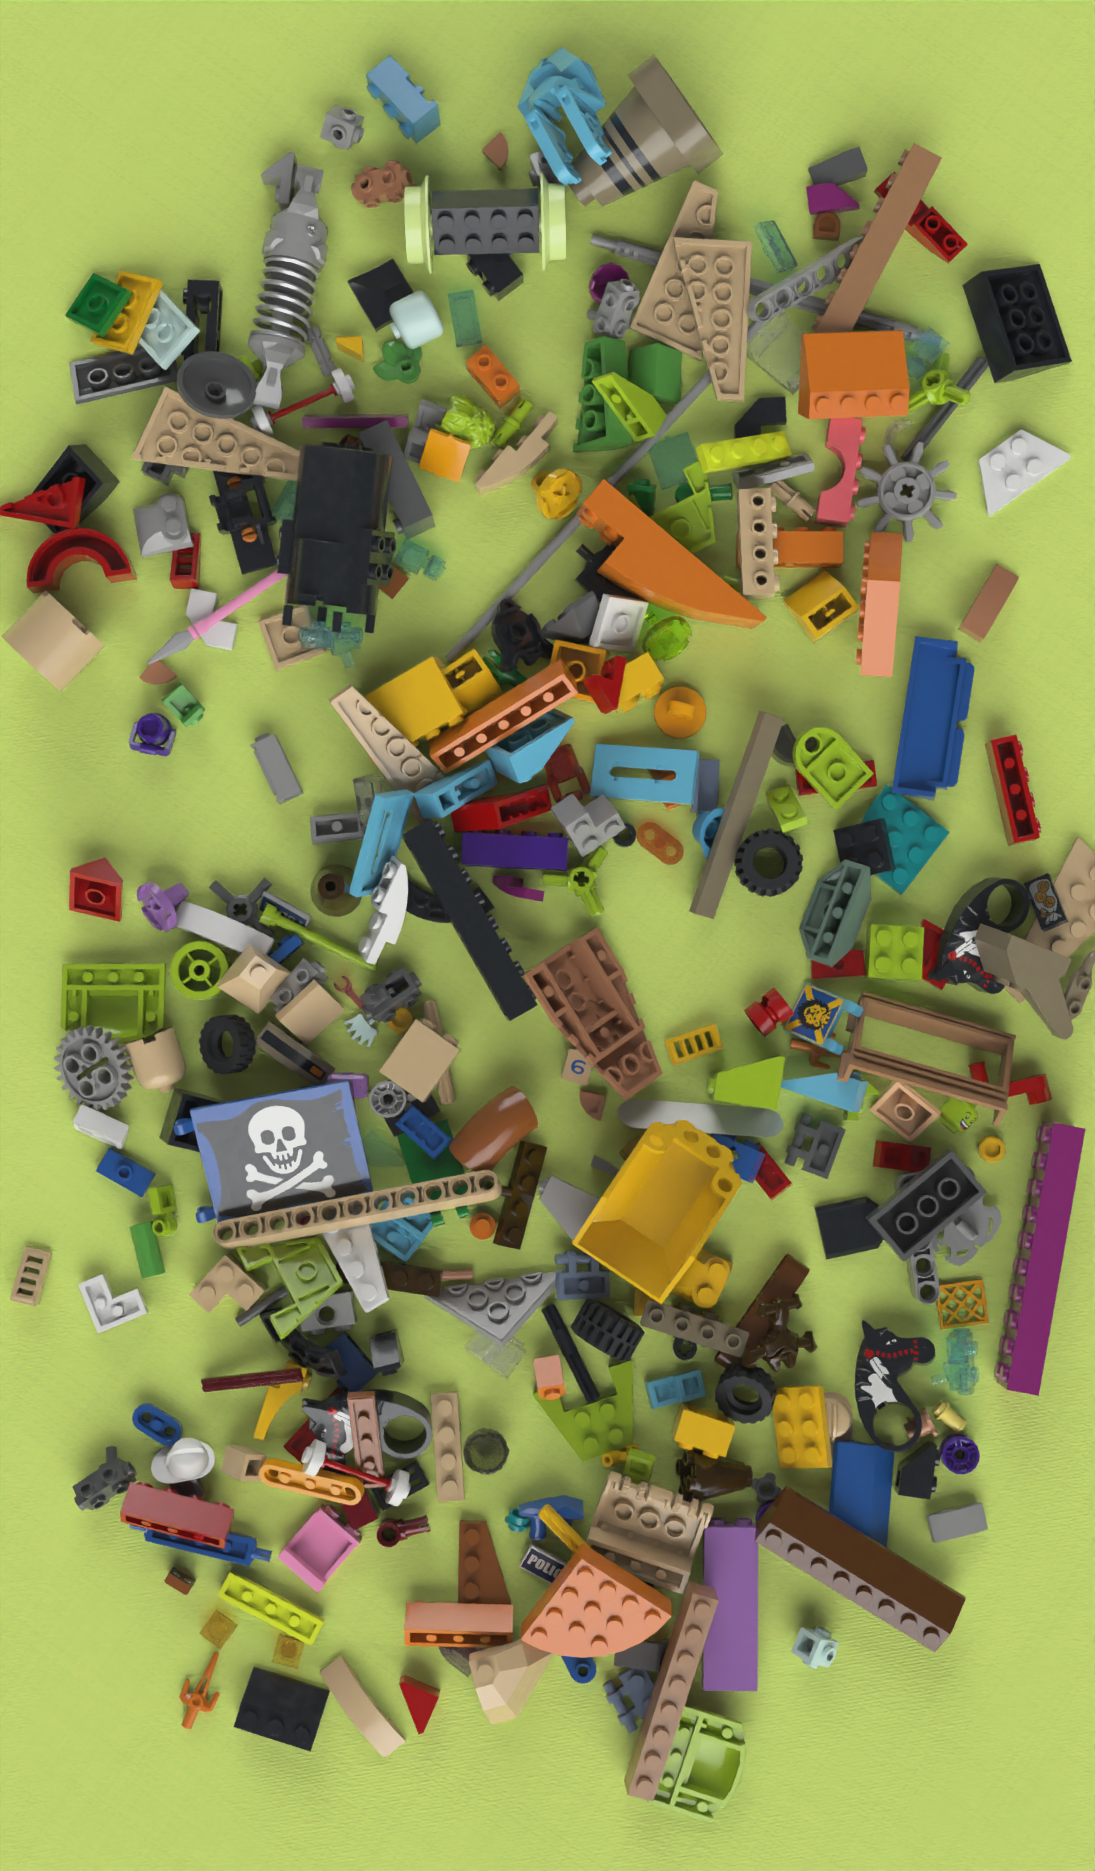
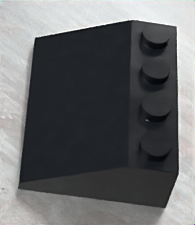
[962,264,1072,383]

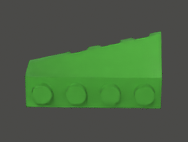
[573,336,632,453]

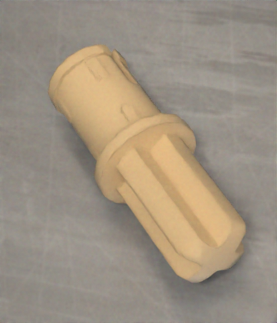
[769,480,817,522]

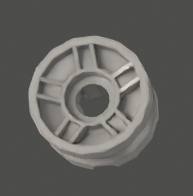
[369,1081,407,1118]

